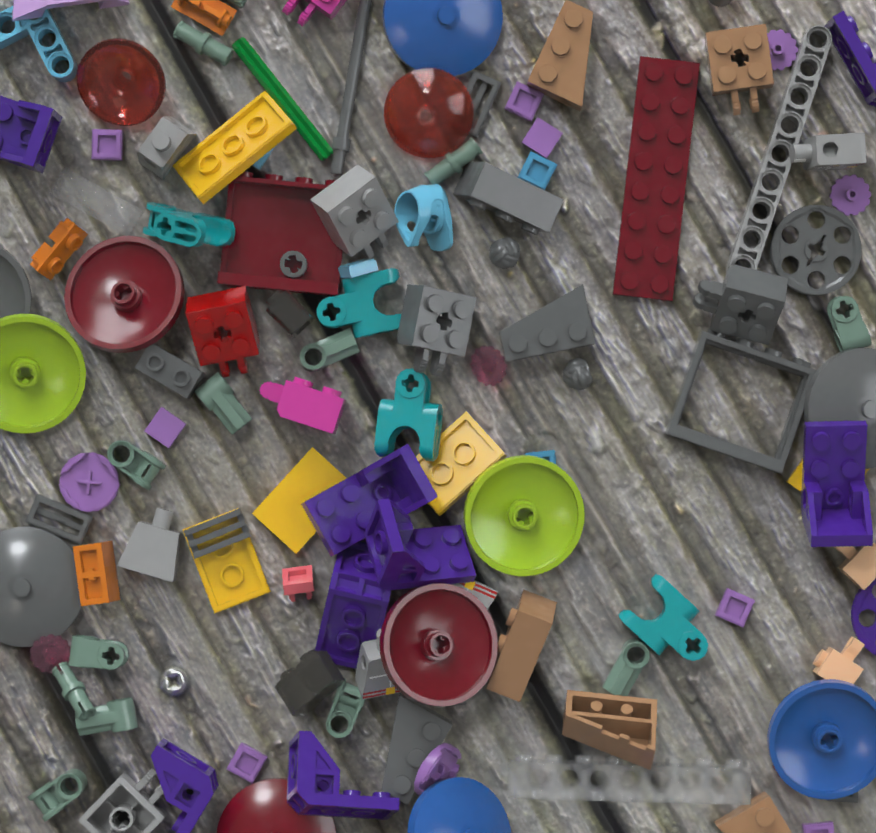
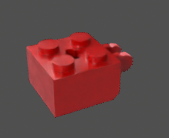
[185,286,260,378]

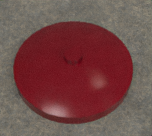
[64,236,185,353]
[379,583,498,707]
[217,778,337,833]

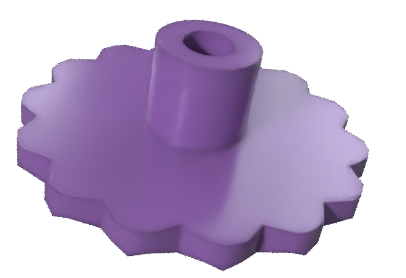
[767,29,798,71]
[829,175,871,216]

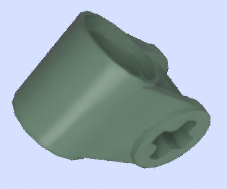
[826,296,872,352]
[107,440,166,491]
[69,635,129,670]
[326,678,366,738]
[27,769,88,822]

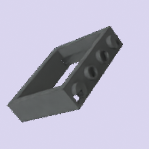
[665,328,817,473]

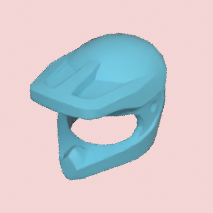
[394,184,453,251]

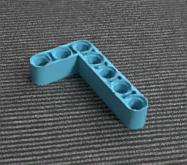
[0,6,78,82]

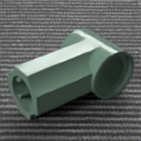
[300,328,360,372]
[194,372,253,435]
[602,638,650,696]
[75,697,138,736]

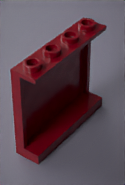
[217,171,343,296]

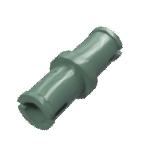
[173,21,234,66]
[424,137,483,185]
[52,662,96,721]

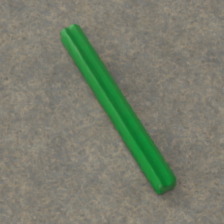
[232,37,334,161]

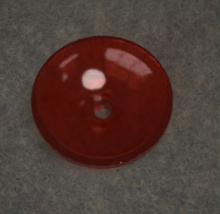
[77,38,166,126]
[384,68,474,158]

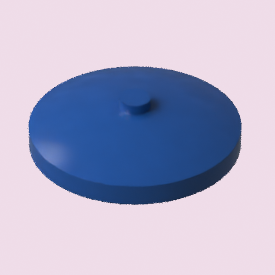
[382,0,503,77]
[767,679,876,800]
[407,777,511,833]

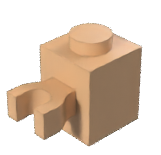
[834,542,876,590]
[813,636,865,684]

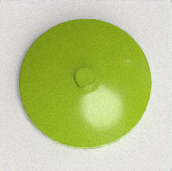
[0,314,86,434]
[463,455,585,576]

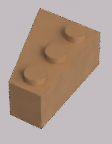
[527,0,593,111]
[486,589,557,702]
[562,690,658,770]
[714,791,792,833]

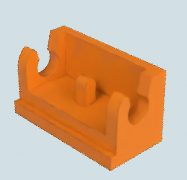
[73,541,121,606]

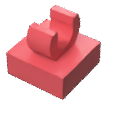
[282,565,314,602]

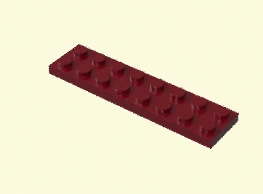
[612,56,700,302]

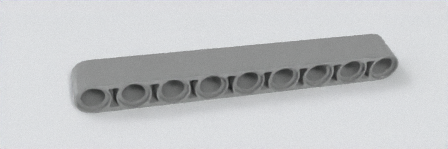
[726,25,832,273]

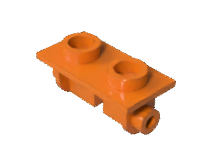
[171,0,237,37]
[30,218,88,281]

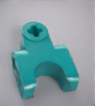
[142,202,235,247]
[317,268,401,339]
[374,368,443,462]
[618,574,708,661]

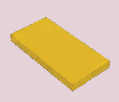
[172,91,297,205]

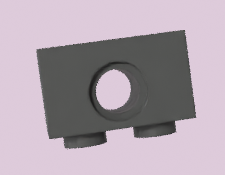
[135,344,205,399]

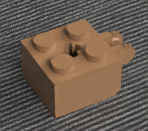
[704,24,774,115]

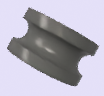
[280,251,307,278]

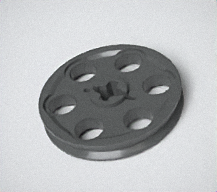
[770,205,862,296]

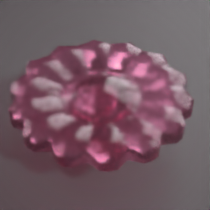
[470,345,507,386]
[30,634,71,673]

